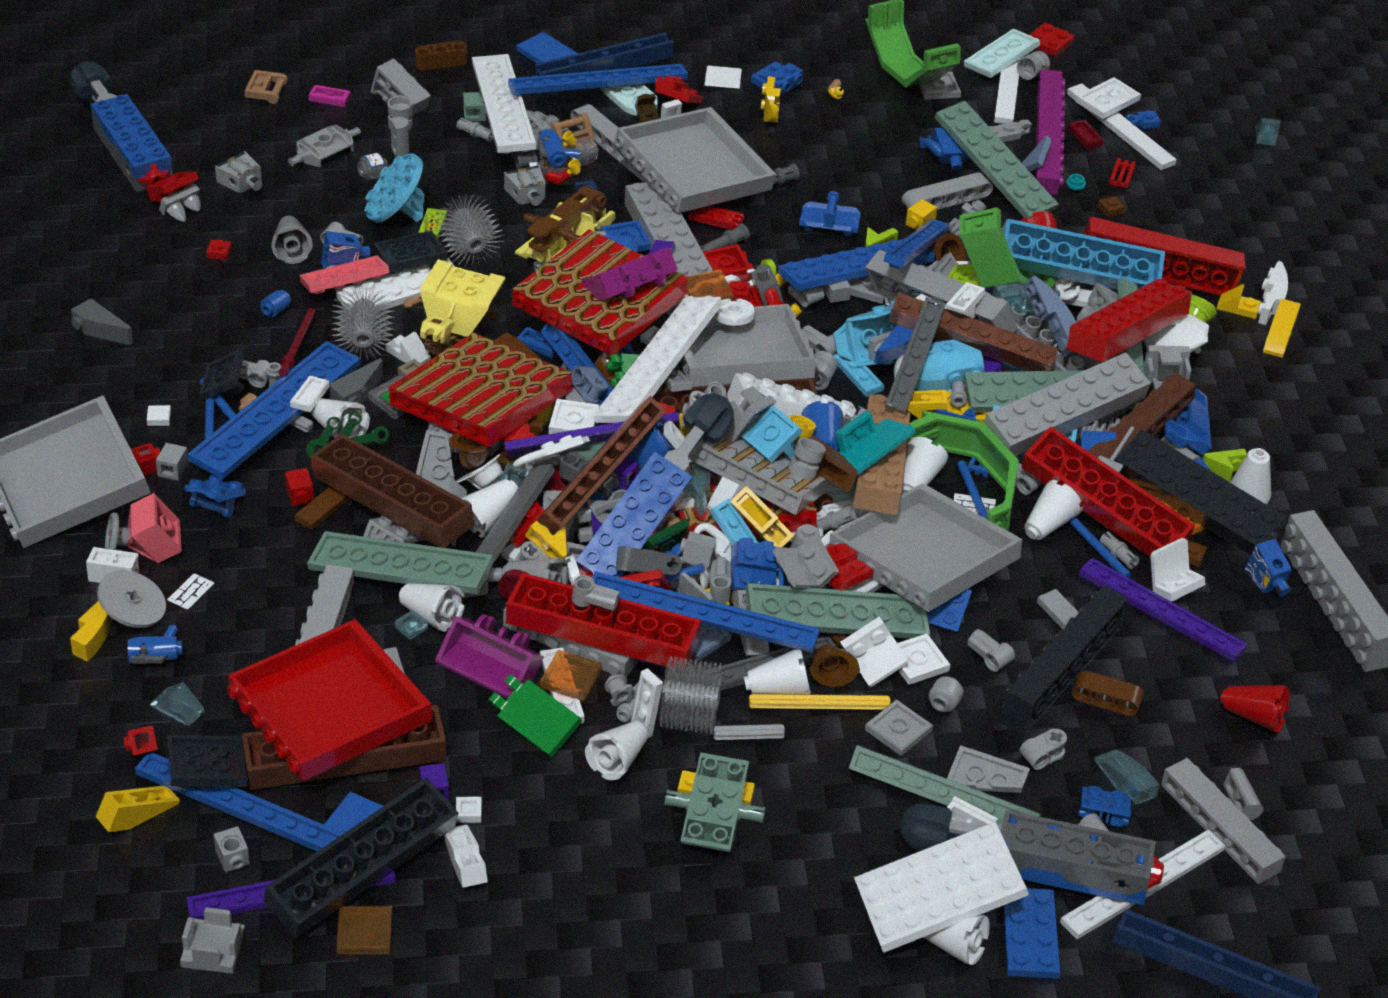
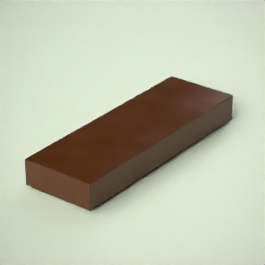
[295,486,351,530]

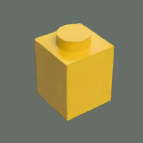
[906,199,937,230]

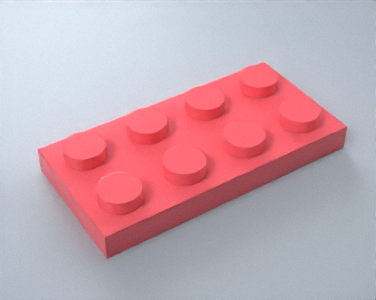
[300,255,389,294]

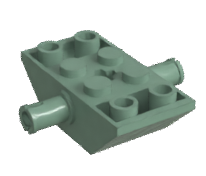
[665,752,766,852]

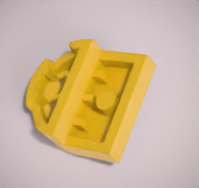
[761,76,781,123]

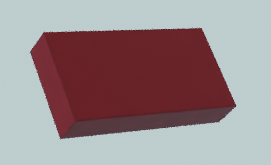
[1068,120,1104,149]

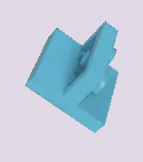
[741,405,803,463]

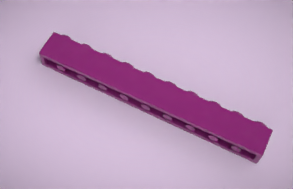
[1035,69,1065,195]

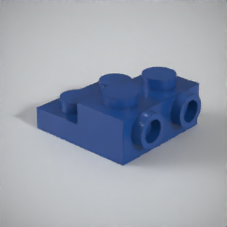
[751,61,803,96]
[731,538,779,591]

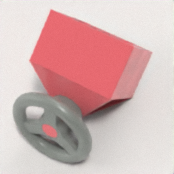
[105,493,181,563]

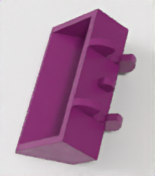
[581,247,678,301]
[435,615,544,698]

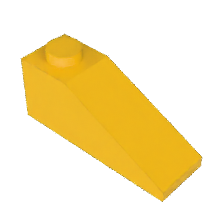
[96,786,180,832]

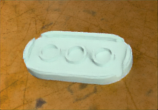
[600,84,657,115]

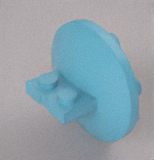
[364,154,424,223]

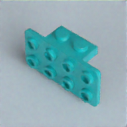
[835,410,916,475]

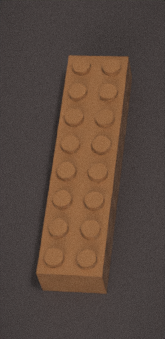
[853,394,910,515]

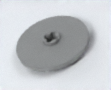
[97,570,166,628]

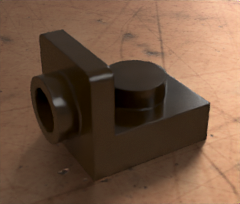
[635,94,659,123]

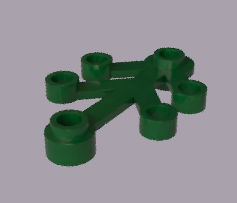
[306,412,390,459]

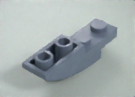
[1023,276,1076,357]

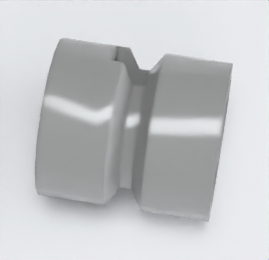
[1017,51,1050,80]
[387,96,413,129]
[812,351,838,390]
[788,438,826,480]

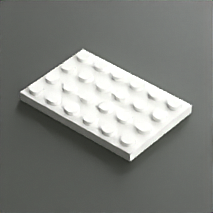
[854,822,1029,953]

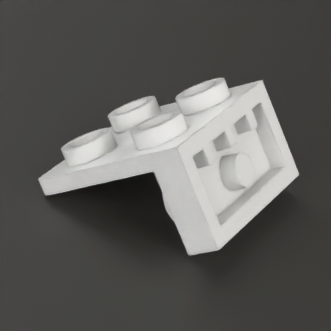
[840,616,909,687]

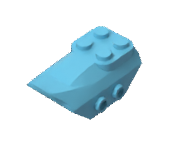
[833,301,899,367]
[914,340,985,391]

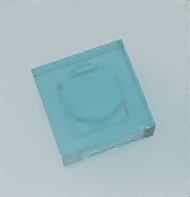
[395,610,428,640]

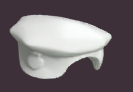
[1142,314,1209,353]

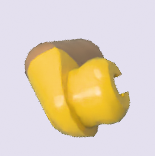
[827,79,844,99]

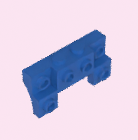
[1165,389,1212,455]

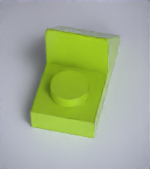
[865,227,898,247]
[1203,449,1247,482]

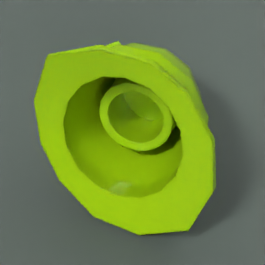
[1189,295,1217,324]

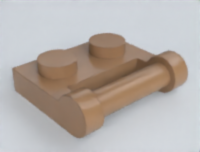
[245,70,288,104]
[551,113,596,151]

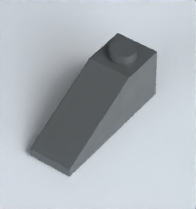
[71,299,133,345]
[328,358,383,405]

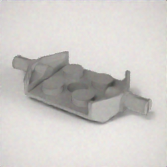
[288,124,361,167]

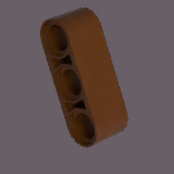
[415,41,467,71]
[1072,671,1144,716]

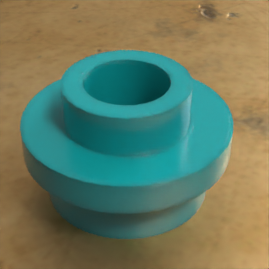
[1066,174,1086,191]

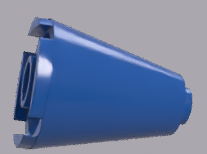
[801,401,844,452]
[626,421,675,472]

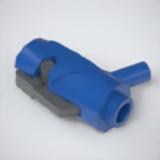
[538,129,580,167]
[128,625,183,664]

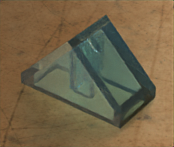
[1256,118,1281,146]
[151,682,204,726]

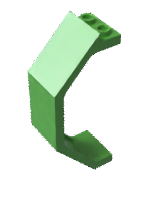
[865,0,961,87]
[960,208,1058,299]
[907,410,1019,532]

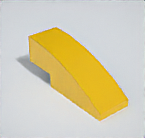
[1263,298,1301,358]
[730,486,794,548]
[70,601,113,662]

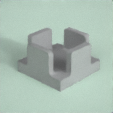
[1144,345,1191,390]
[726,386,776,442]
[180,908,246,974]

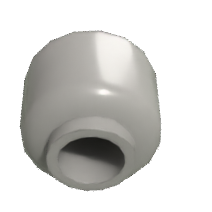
[929,677,963,712]

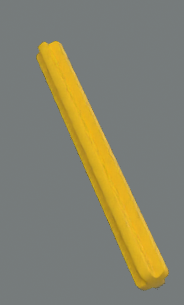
[749,694,890,710]

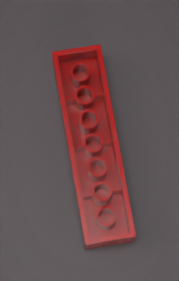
[1083,216,1245,296]
[1067,279,1192,362]
[1021,426,1195,558]
[506,573,701,670]

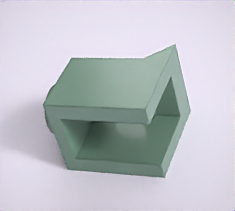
[463,92,486,121]

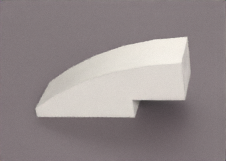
[444,825,487,887]

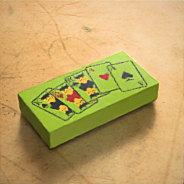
[419,208,447,239]

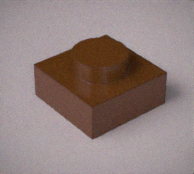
[1098,196,1125,217]
[528,415,543,437]
[1188,540,1207,567]

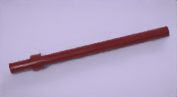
[279,308,316,377]

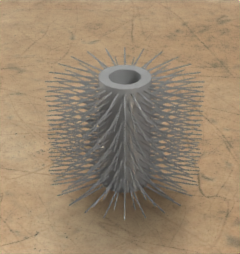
[435,194,504,267]
[332,287,395,359]
[659,656,722,734]

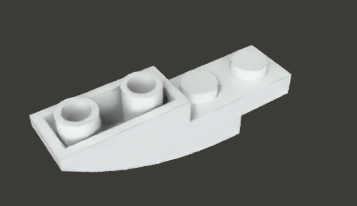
[1257,261,1288,325]

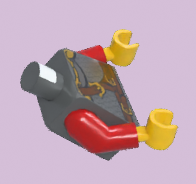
[529,131,581,185]
[751,264,802,318]

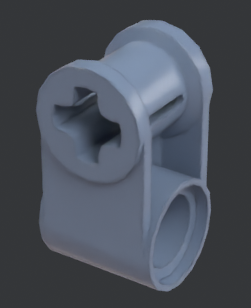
[570,366,608,404]

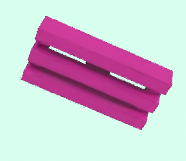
[309,85,351,107]

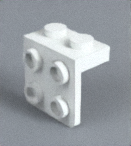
[1151,538,1205,602]

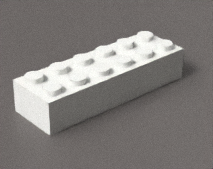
[727,373,856,418]

